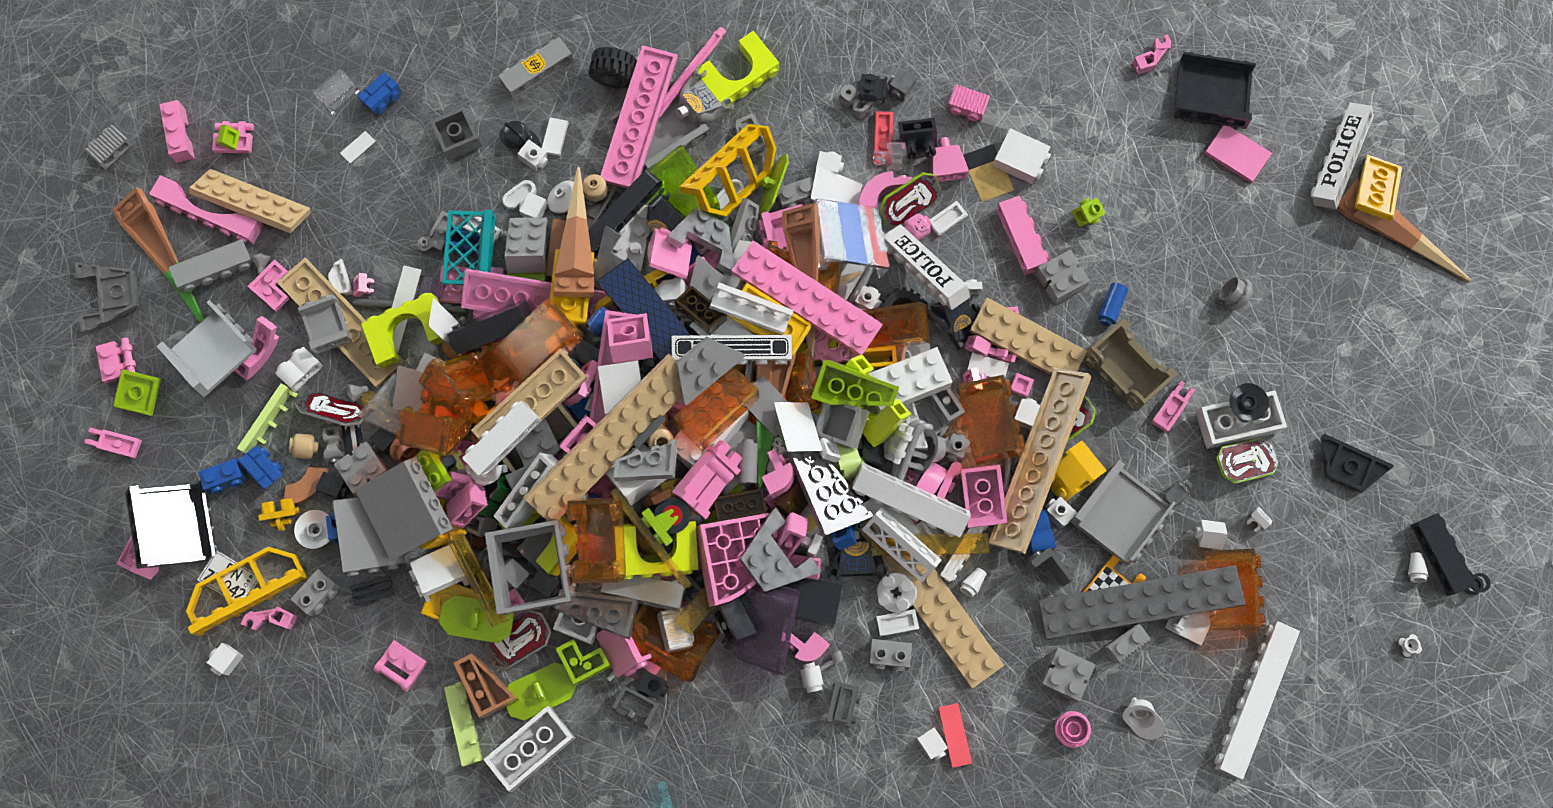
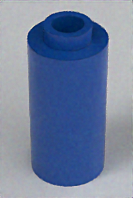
[1098,282,1129,326]

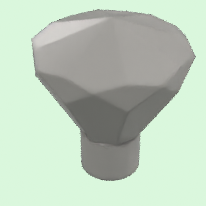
[251,253,270,274]
[347,384,369,402]

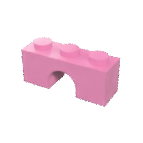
[160,100,195,163]

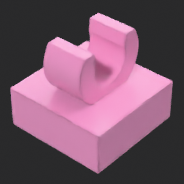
[353,273,374,297]
[962,368,987,393]

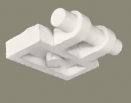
[884,422,914,465]

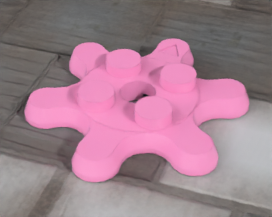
[800,328,859,364]

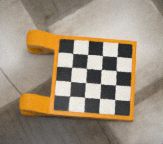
[1083,555,1146,592]

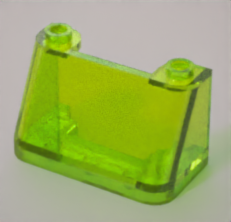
[649,145,720,218]

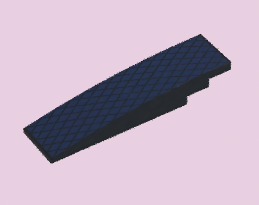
[597,258,723,401]

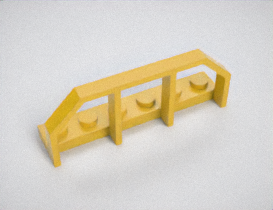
[679,124,776,216]
[186,547,308,636]

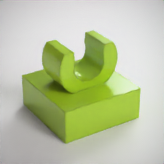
[216,125,240,150]

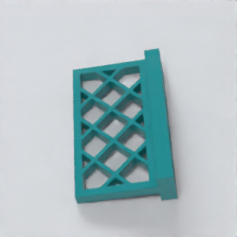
[442,210,496,286]

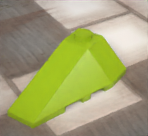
[811,360,900,406]

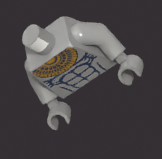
[676,65,734,124]

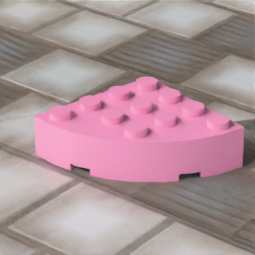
[696,513,778,607]

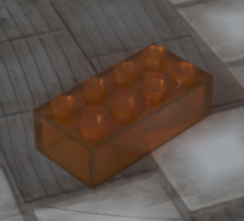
[862,302,930,348]
[673,367,760,451]

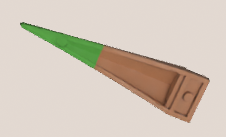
[112,187,204,322]
[756,352,796,489]

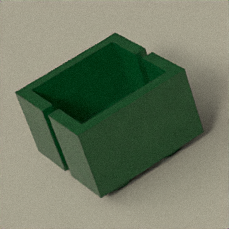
[478,462,512,521]

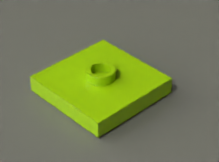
[113,369,161,416]

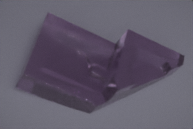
[418,275,447,301]

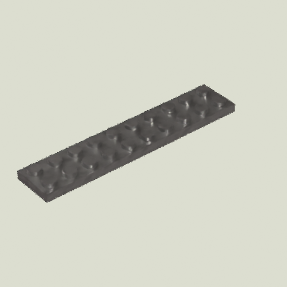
[1039,565,1246,640]

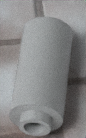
[737,439,758,485]

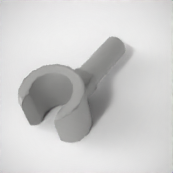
[820,651,844,672]

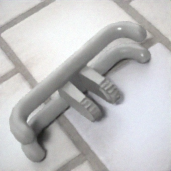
[890,420,933,481]

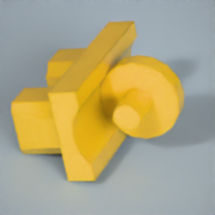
[258,498,300,531]

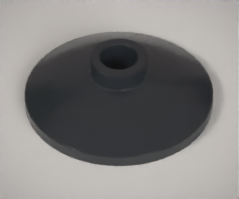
[1229,383,1269,421]

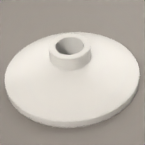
[547,181,574,214]
[294,510,330,549]

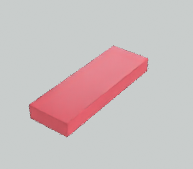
[873,111,893,166]
[938,703,972,768]

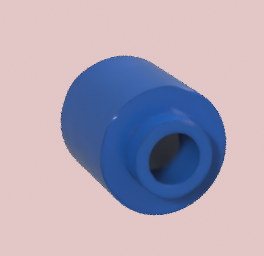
[586,306,607,336]

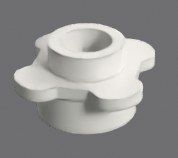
[1398,634,1422,657]

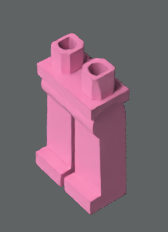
[672,440,742,519]

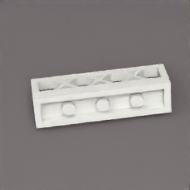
[709,283,794,335]
[862,507,941,583]

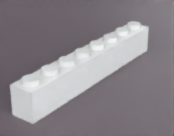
[1214,621,1300,780]

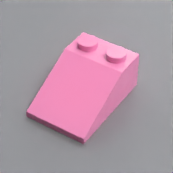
[647,228,692,279]
[961,465,1007,528]

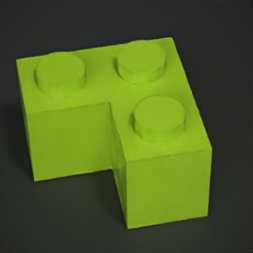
[556,639,611,686]

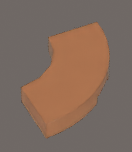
[284,467,329,505]

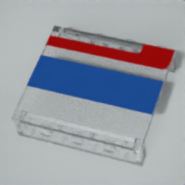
[814,198,890,278]

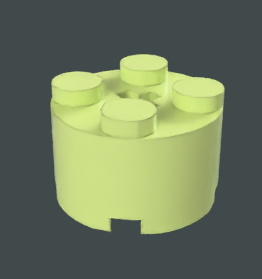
[832,442,864,481]

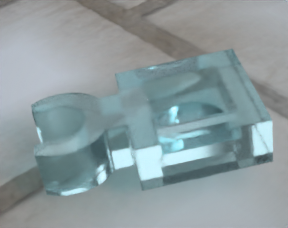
[657,781,674,808]

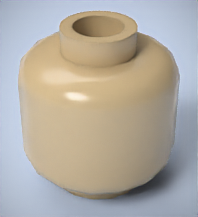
[582,174,607,202]
[646,425,673,449]
[289,434,318,459]

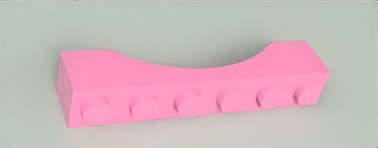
[149,175,264,245]

